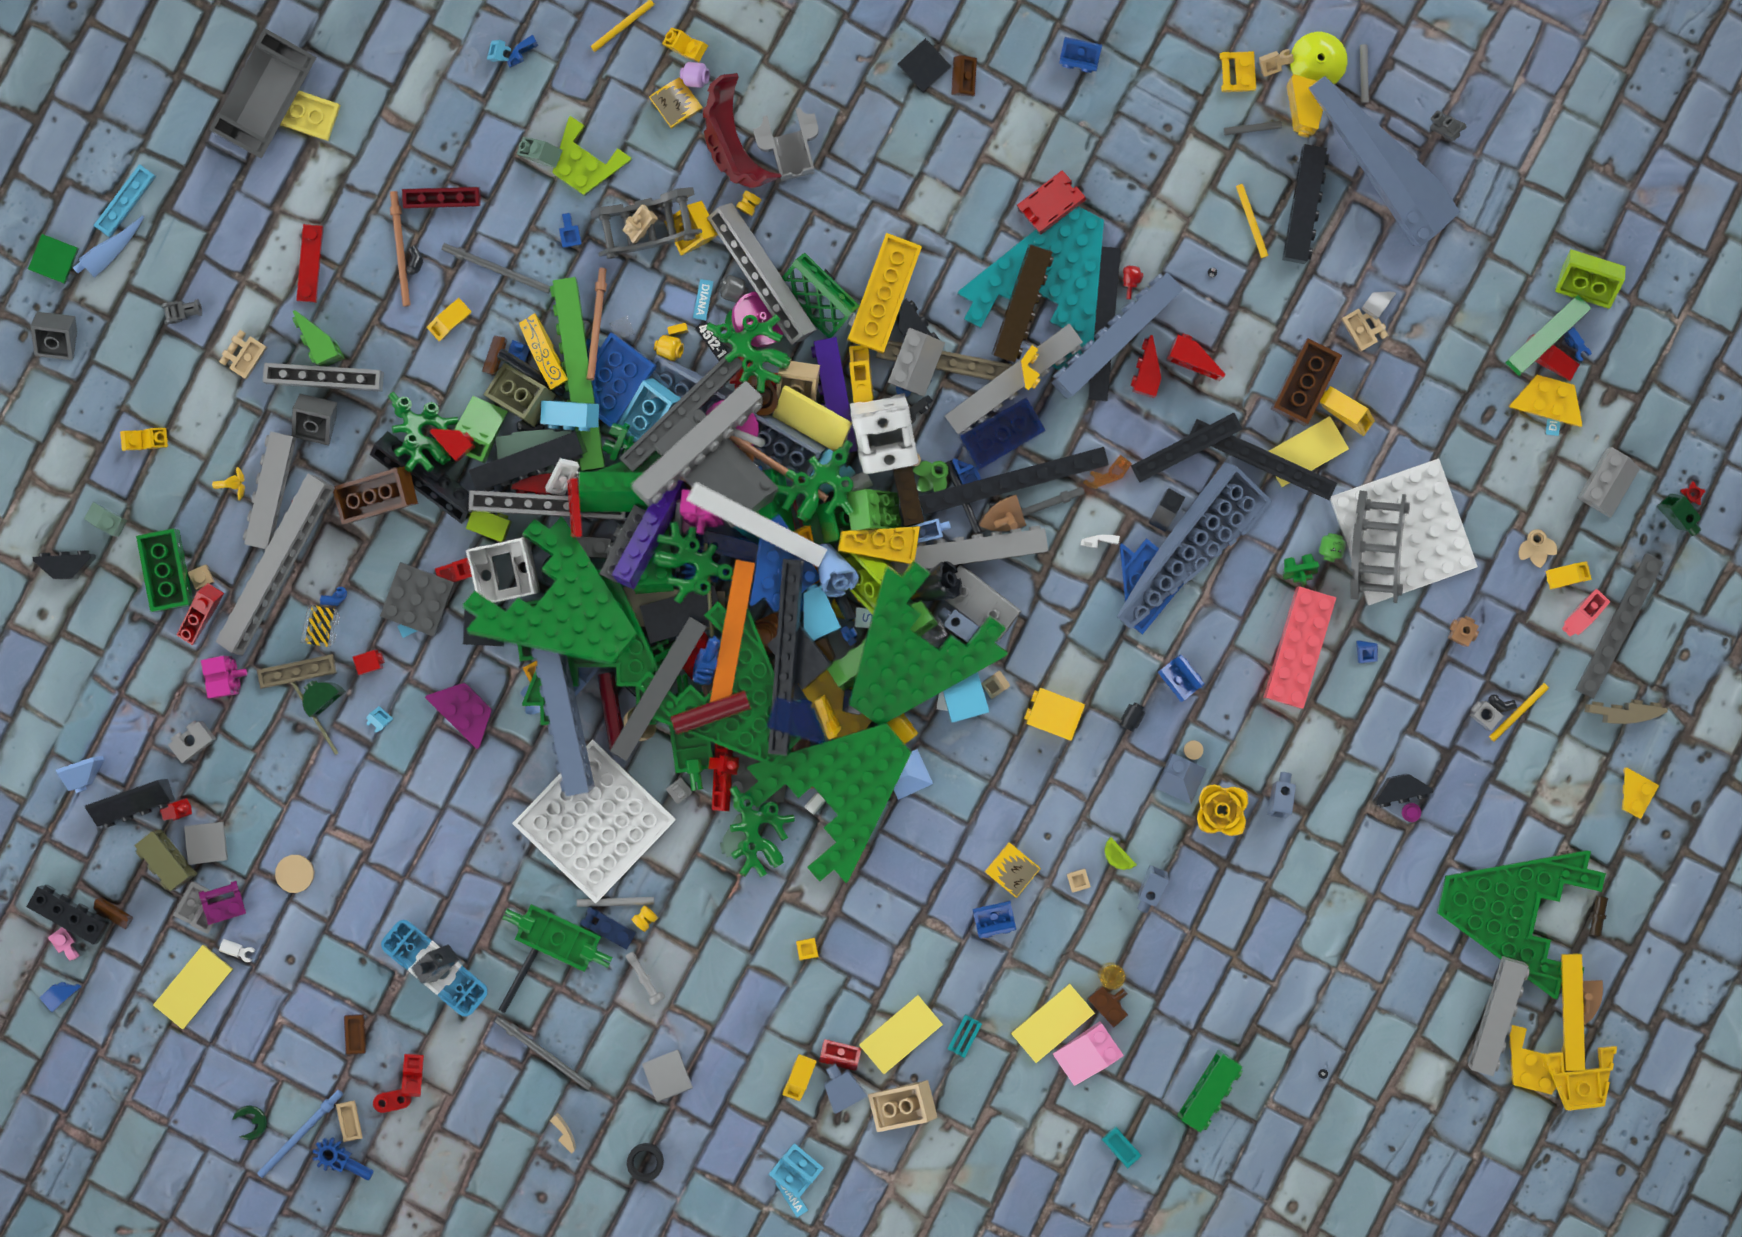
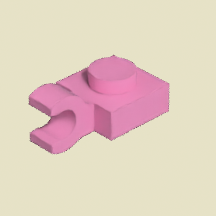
[48,927,80,961]

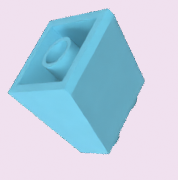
[804,584,841,641]
[942,672,989,722]

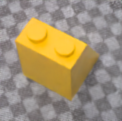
[1286,74,1323,138]
[1024,688,1085,741]

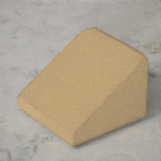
[981,671,1010,699]

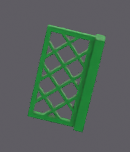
[782,253,860,338]

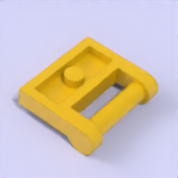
[1219,51,1256,92]

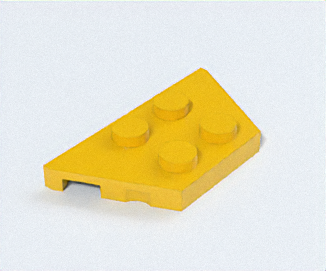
[1508,375,1582,427]

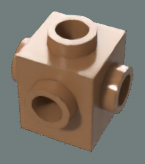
[1448,616,1479,647]

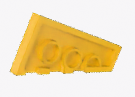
[838,526,920,564]

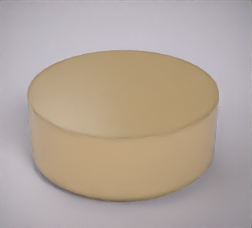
[1183,740,1203,760]

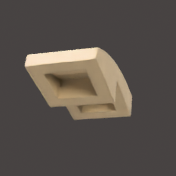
[550,1112,576,1154]

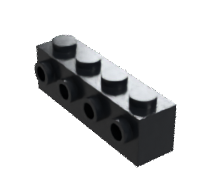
[26,884,110,945]

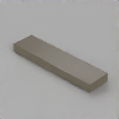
[257,654,337,689]

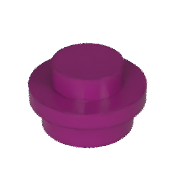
[1401,803,1421,822]

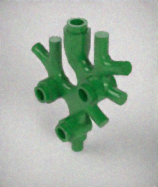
[706,314,791,393]
[388,392,459,472]
[776,440,854,522]
[652,521,734,604]
[730,785,795,877]

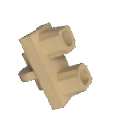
[622,205,658,243]

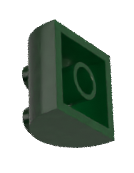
[302,680,346,717]

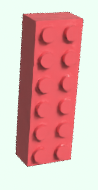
[1263,586,1336,709]

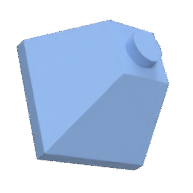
[894,749,933,800]
[56,756,104,793]

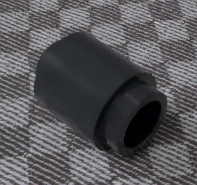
[1120,702,1146,732]

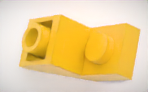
[662,27,708,62]
[427,298,472,342]
[1021,345,1041,390]
[120,428,168,451]
[1545,561,1592,589]
[782,1054,816,1101]

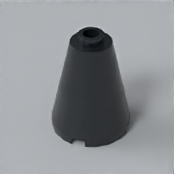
[910,561,962,602]

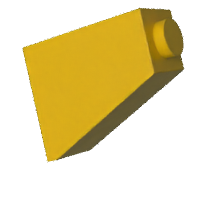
[1320,386,1375,436]

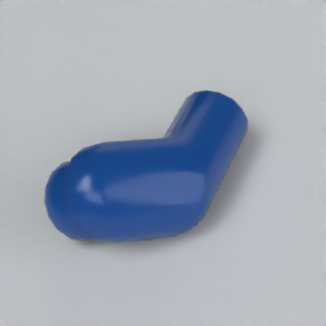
[320,587,347,606]

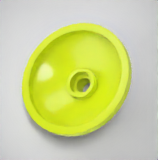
[1290,32,1348,85]

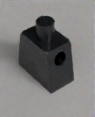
[412,944,459,984]

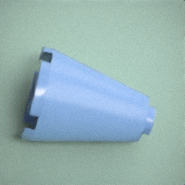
[817,544,859,597]

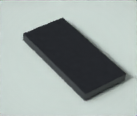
[639,585,720,643]

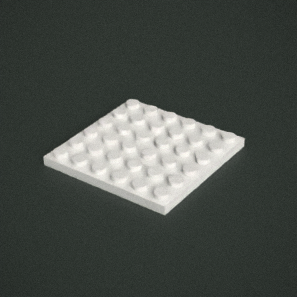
[1330,458,1478,605]
[512,740,676,904]

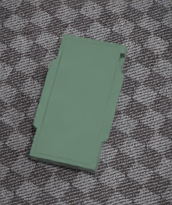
[495,429,573,475]

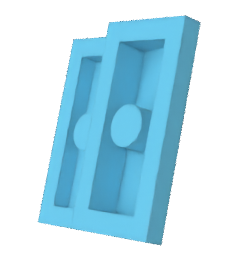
[768,1143,824,1199]

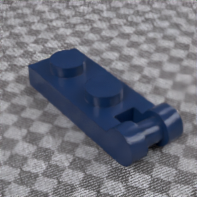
[580,906,637,950]

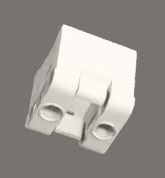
[850,393,919,474]
[466,537,540,603]

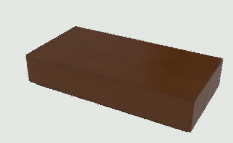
[344,1014,366,1055]

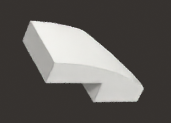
[1080,535,1120,548]

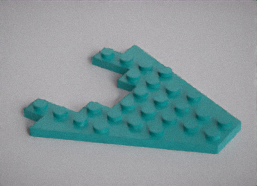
[957,206,1104,370]

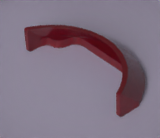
[703,73,782,188]

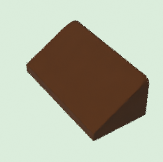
[951,55,977,96]
[482,336,507,376]
[93,898,133,929]

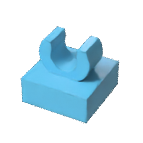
[487,40,511,62]
[366,706,393,732]

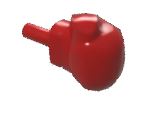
[1123,265,1144,299]

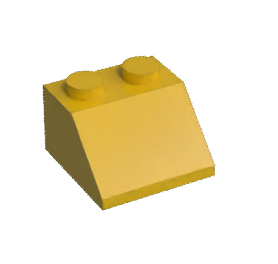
[664,201,718,256]

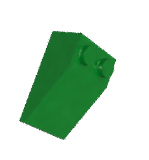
[816,498,851,543]

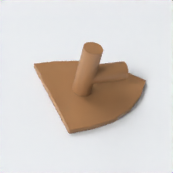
[979,495,1026,531]
[1583,980,1603,1026]

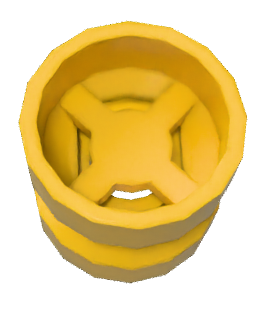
[736,190,762,217]
[631,905,658,932]

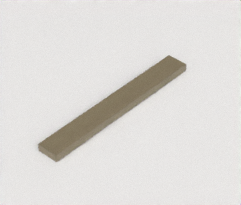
[876,340,1024,387]

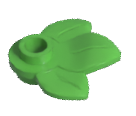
[913,461,948,492]

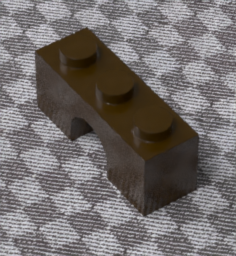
[893,466,924,527]

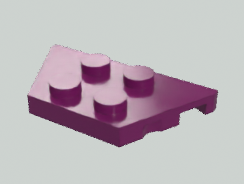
[425,682,493,749]

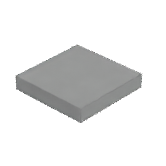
[184,822,228,865]

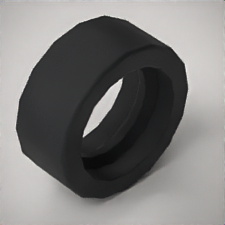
[626,1143,664,1182]

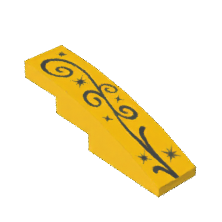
[519,313,569,390]

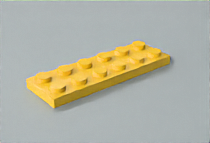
[847,233,922,353]

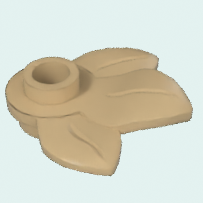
[1518,529,1557,568]

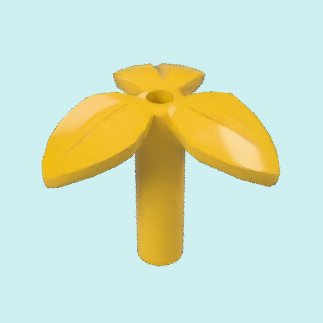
[212,467,245,500]

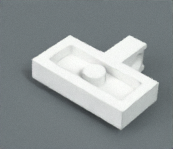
[545,458,579,496]

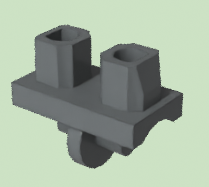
[1430,111,1467,141]

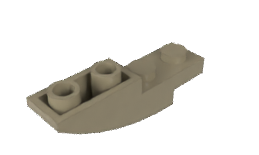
[1584,699,1668,724]

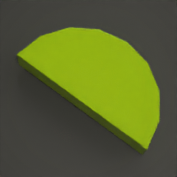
[1104,837,1137,870]

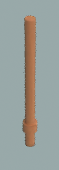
[390,191,410,307]
[587,268,607,380]
[729,435,829,502]

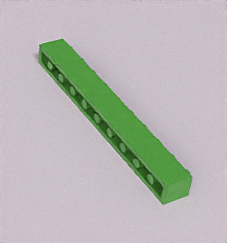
[550,277,606,472]

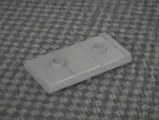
[945,565,1022,642]

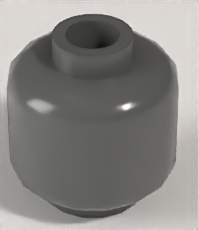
[718,275,748,303]

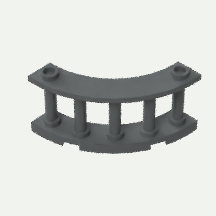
[590,187,702,259]
[1350,491,1410,603]

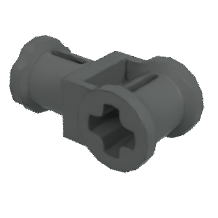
[161,299,202,324]

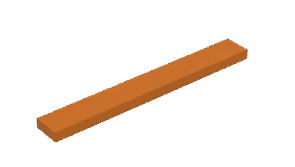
[710,560,755,702]

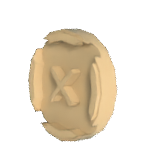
[275,854,315,893]

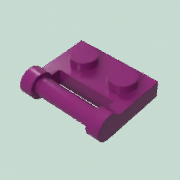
[198,881,246,925]

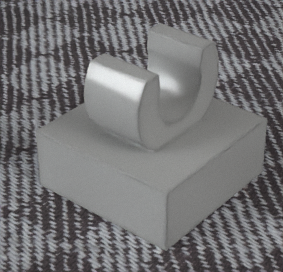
[666,777,693,804]

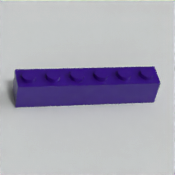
[811,337,858,453]
[612,479,688,589]

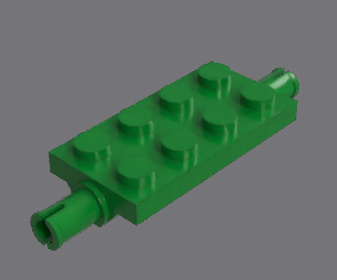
[669,674,713,791]
[502,904,613,972]

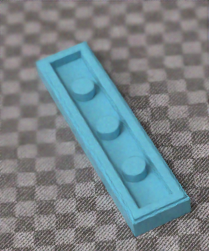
[93,164,156,238]

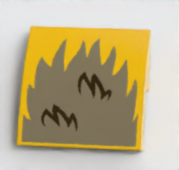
[649,77,703,129]
[984,842,1041,898]

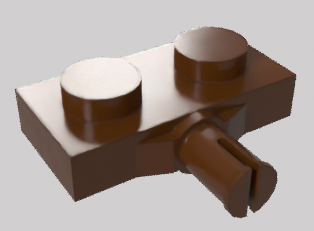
[1088,985,1128,1028]

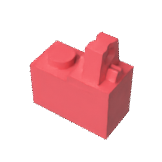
[1562,589,1611,636]

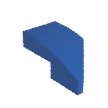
[507,35,538,68]
[952,458,981,484]
[39,982,81,1012]

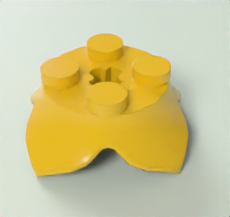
[1197,784,1248,836]

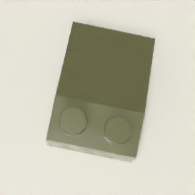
[483,363,556,427]

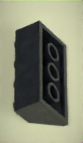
[85,779,175,829]

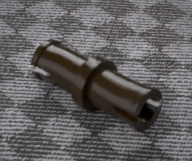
[1589,896,1609,936]

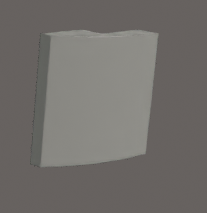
[173,880,225,934]
[642,1050,693,1102]

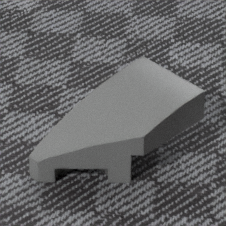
[1361,292,1396,320]

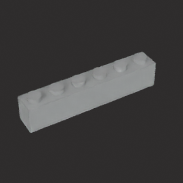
[263,363,384,392]
[243,431,297,549]
[1468,956,1529,1076]

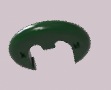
[232,1105,267,1140]

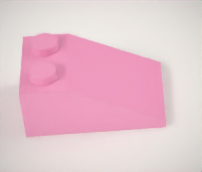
[1052,1021,1124,1086]

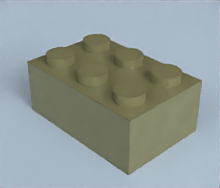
[134,829,197,891]

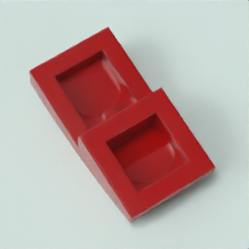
[435,558,472,583]
[401,1054,424,1097]

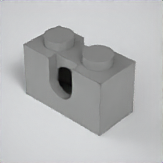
[168,720,217,763]

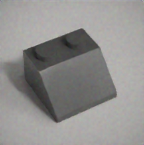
[30,312,77,361]
[292,394,337,446]

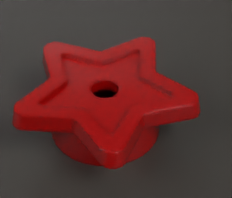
[1680,481,1706,505]

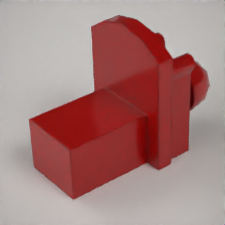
[708,755,739,775]
[160,798,192,821]

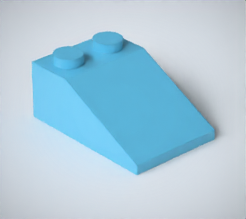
[618,378,681,442]

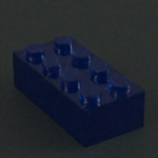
[959,397,1046,471]

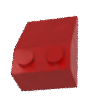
[1166,333,1225,381]

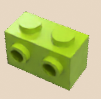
[465,511,512,542]

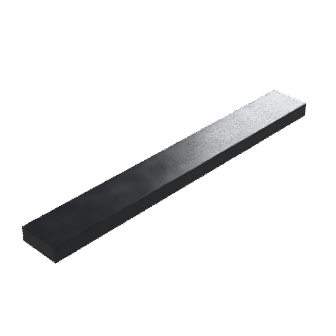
[1088,247,1121,402]
[1189,419,1337,500]

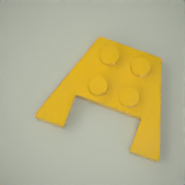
[1509,1025,1565,1095]
[1543,1046,1617,1111]

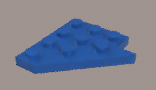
[586,332,657,427]
[748,514,820,612]
[1119,538,1184,635]

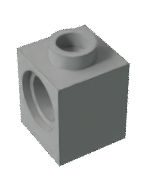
[1470,701,1503,731]

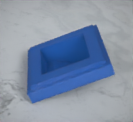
[1356,640,1378,663]

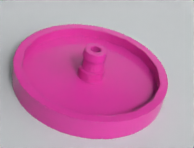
[732,292,784,347]

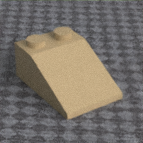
[777,361,820,402]
[868,1080,938,1132]

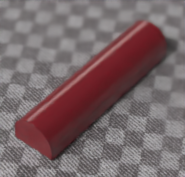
[402,187,481,208]
[597,672,623,750]
[671,690,751,735]

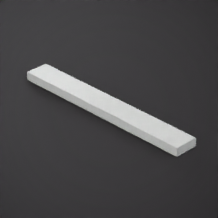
[687,482,827,567]

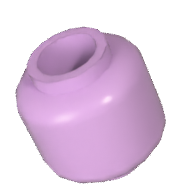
[680,62,710,88]

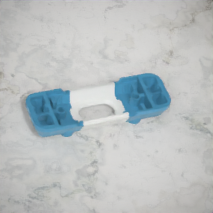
[381,920,488,1016]

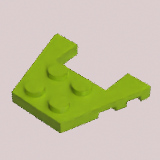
[552,116,632,196]

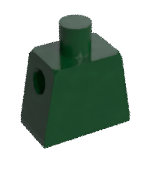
[1657,493,1701,536]

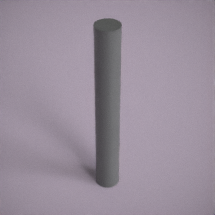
[1223,121,1282,136]

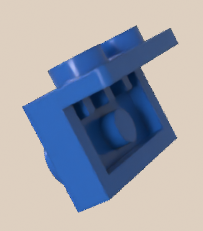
[1059,37,1102,73]
[1158,654,1205,702]
[973,901,1017,938]

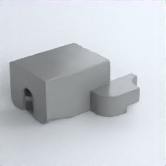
[753,107,819,181]

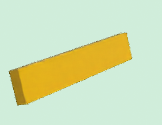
[1561,954,1585,1071]

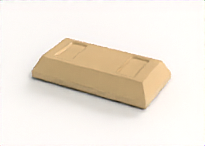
[336,1100,363,1142]

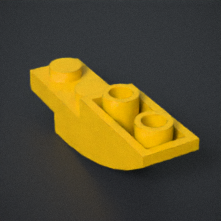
[849,345,874,403]

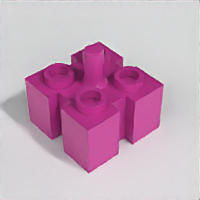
[680,490,724,535]
[201,656,247,698]

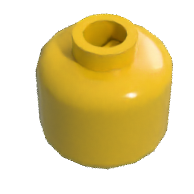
[654,335,684,362]

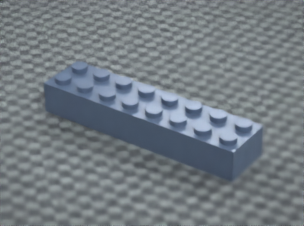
[1051,272,1183,399]
[532,648,595,797]

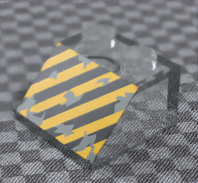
[301,604,340,647]

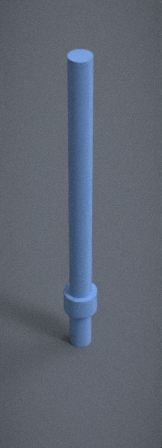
[257,1089,344,1178]

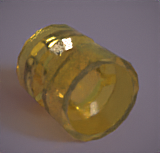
[1098,962,1125,990]

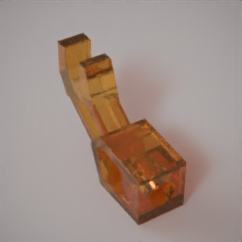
[1083,455,1132,489]

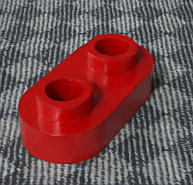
[373,1089,412,1113]

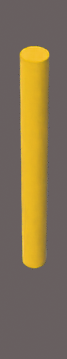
[590,0,655,52]
[1236,184,1268,259]
[1489,683,1549,742]

